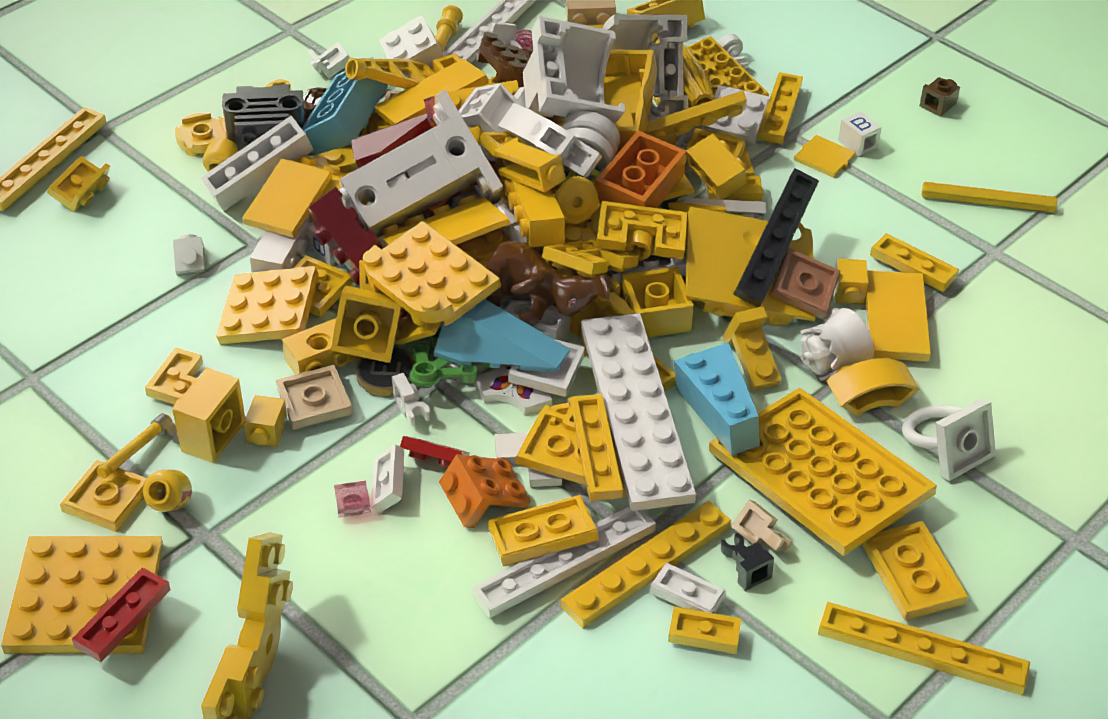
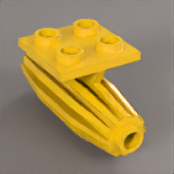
[653,39,715,108]

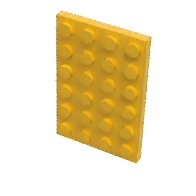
[709,388,937,556]

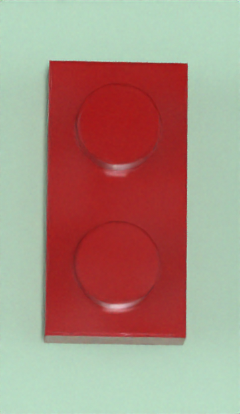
[400,436,470,467]

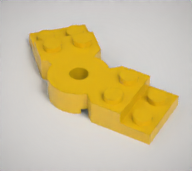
[201,532,293,719]

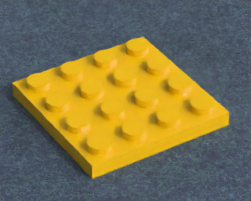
[1,536,164,654]

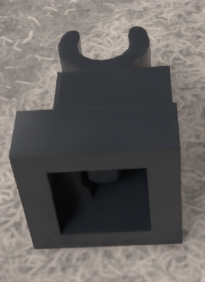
[721,533,774,591]

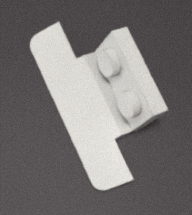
[459,83,526,162]

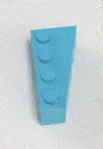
[674,342,760,456]

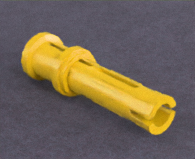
[435,5,464,52]

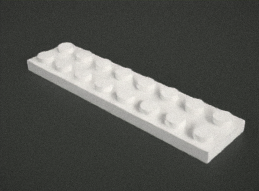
[581,313,696,511]

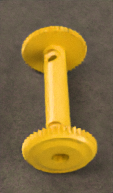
[551,176,599,225]

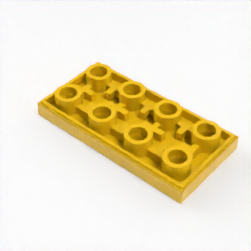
[687,36,769,96]
[374,59,489,126]
[865,270,931,362]

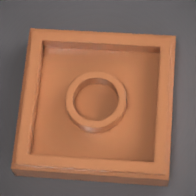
[770,248,841,319]

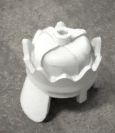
[800,308,874,381]

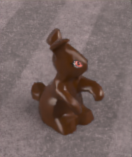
[485,240,615,326]

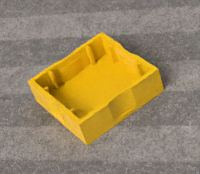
[543,50,657,153]

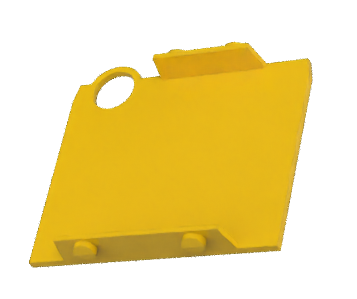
[686,206,816,326]

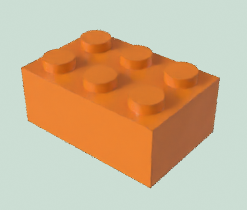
[595,130,687,208]

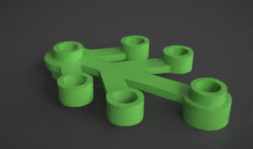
[410,328,490,388]

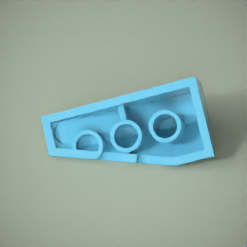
[434,300,570,373]

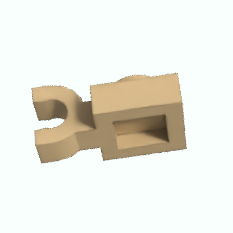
[731,500,793,553]

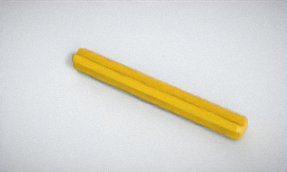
[921,181,1058,213]

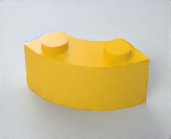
[826,357,920,417]

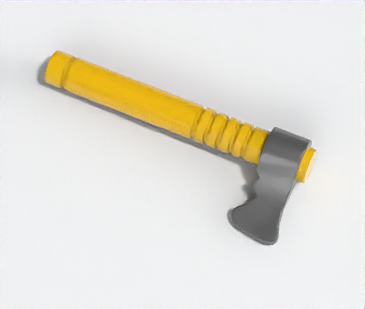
[97,413,179,478]

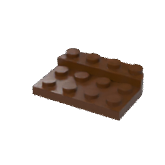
[477,32,533,88]

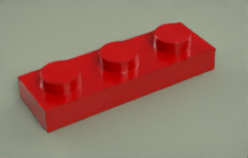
[72,567,171,662]

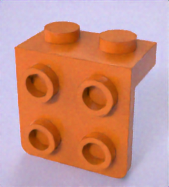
[439,454,531,528]

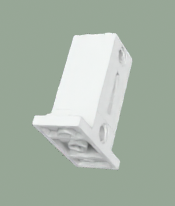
[339,90,503,237]

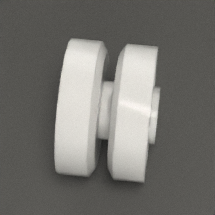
[562,111,620,181]

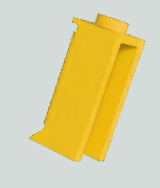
[494,137,566,192]

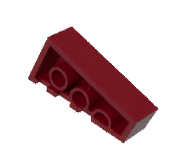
[309,187,382,286]

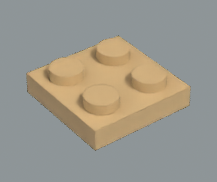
[276,365,353,430]

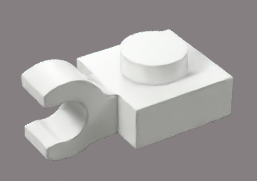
[392,373,430,426]

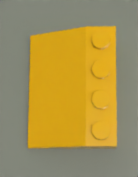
[377,195,511,250]

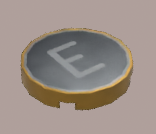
[356,348,415,397]

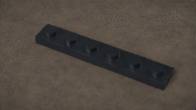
[733,168,819,307]

